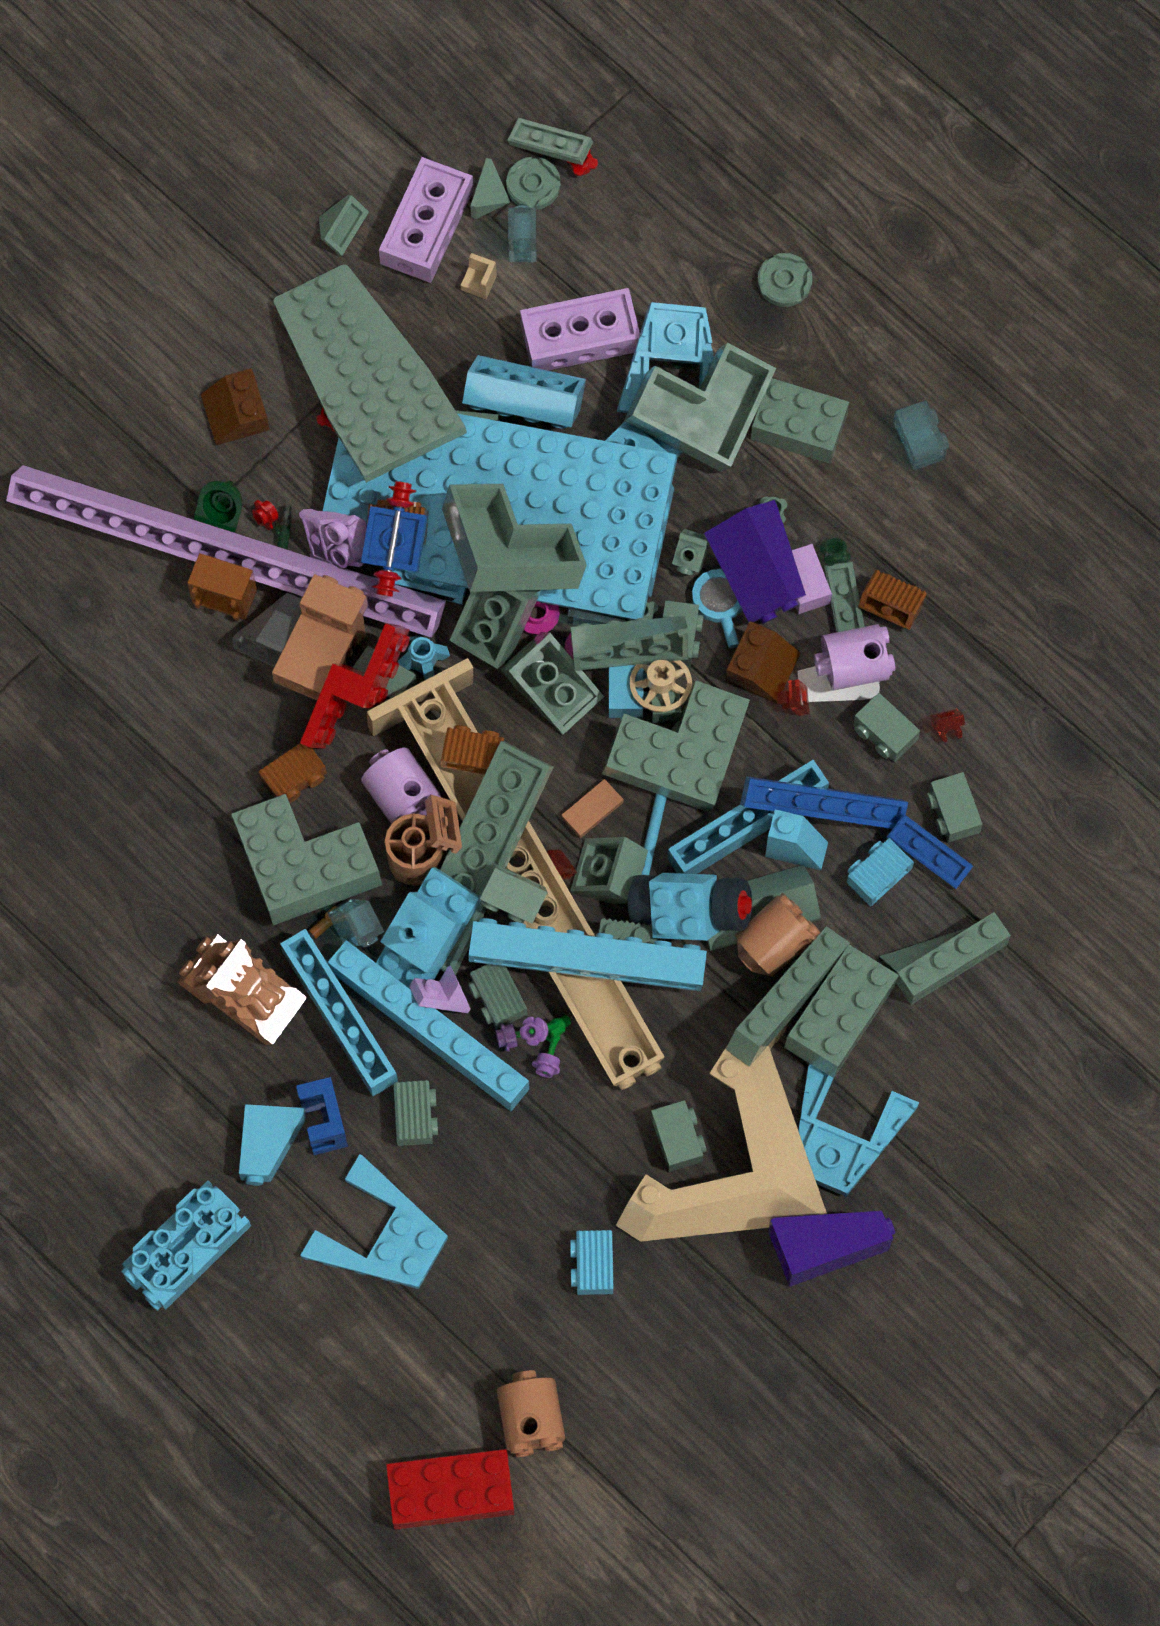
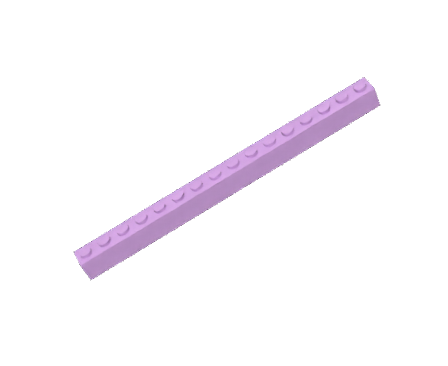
[6,465,446,637]

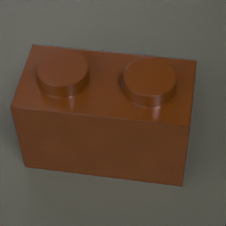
[201,368,270,446]
[726,621,801,704]

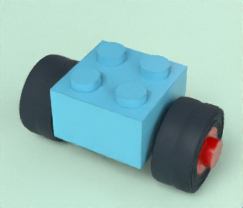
[628,873,752,941]

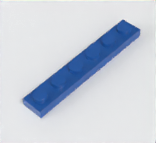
[740,776,908,829]

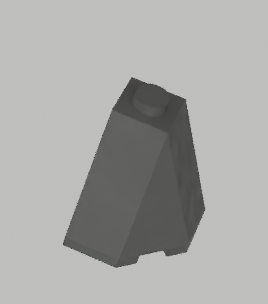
[232,593,303,667]

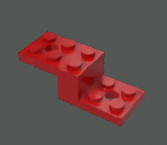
[300,623,410,748]

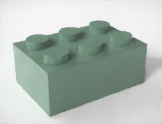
[751,378,849,464]
[450,590,541,669]

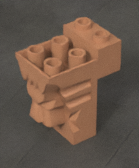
[272,574,368,700]
[177,935,307,1045]

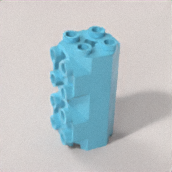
[121,1181,251,1311]

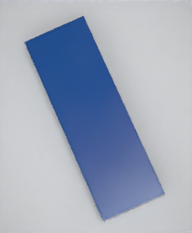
[886,814,973,889]

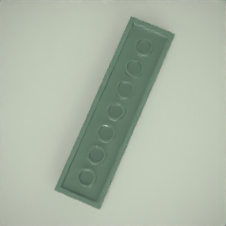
[440,741,554,975]

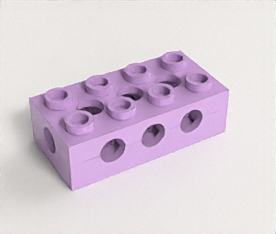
[379,157,473,283]
[520,288,640,371]

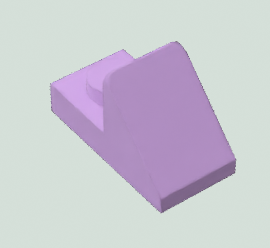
[409,966,470,1013]

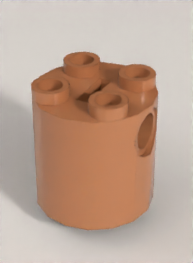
[385,813,445,886]
[735,893,820,977]
[497,1370,565,1457]

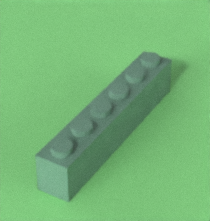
[726,926,850,1067]

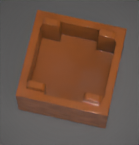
[187,553,257,621]

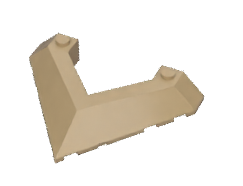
[616,1045,827,1242]

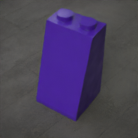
[704,500,806,625]
[768,1211,895,1287]

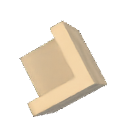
[461,253,497,299]

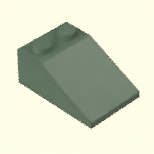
[500,632,604,735]

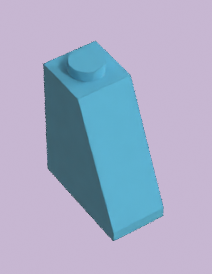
[765,809,828,871]
[239,1104,306,1186]

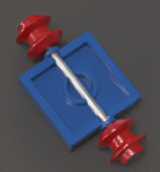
[361,481,428,597]

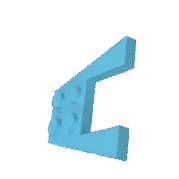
[617,302,714,413]
[798,1063,919,1197]
[300,1154,448,1289]

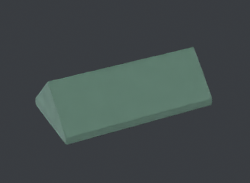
[707,865,821,951]

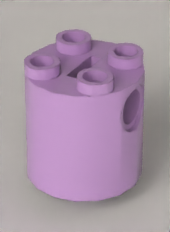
[814,624,895,691]
[361,748,441,824]

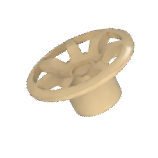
[630,660,692,712]

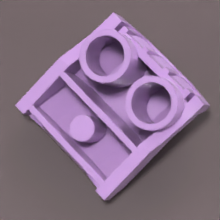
[299,509,367,568]

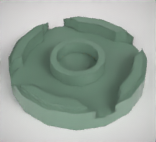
[506,157,561,210]
[758,253,812,307]

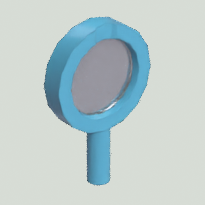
[692,569,742,649]

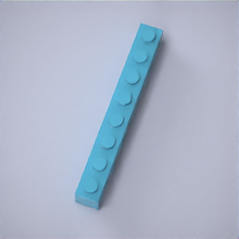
[469,918,707,991]
[328,940,529,1111]

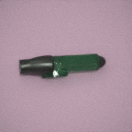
[275,505,292,550]

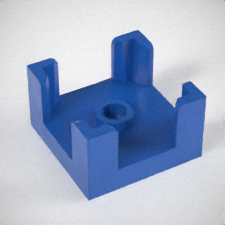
[296,1077,348,1155]

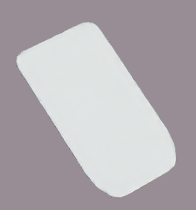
[798,666,880,702]

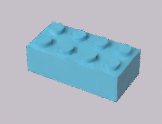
[462,355,586,429]

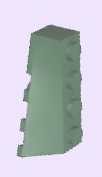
[571,615,688,671]
[879,912,1011,1005]

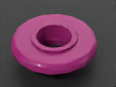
[524,602,560,635]

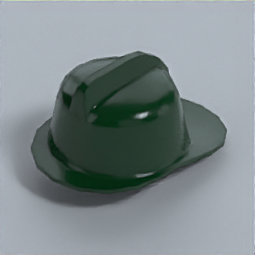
[194,480,242,533]

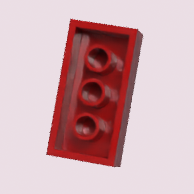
[386,1449,515,1530]

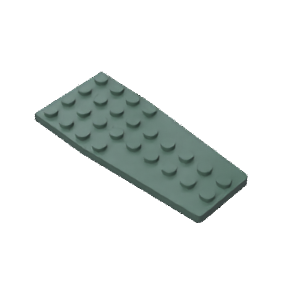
[274,265,467,483]

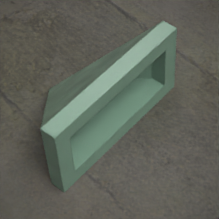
[471,158,510,219]
[319,195,369,256]

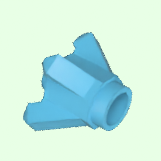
[398,635,450,681]

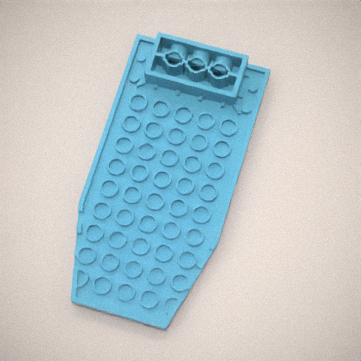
[323,413,678,620]

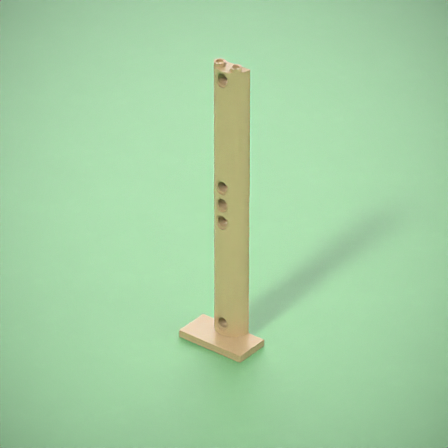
[367,658,664,1090]

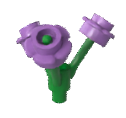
[495,1015,571,1078]

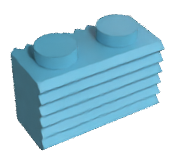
[847,838,914,906]
[571,1230,613,1295]

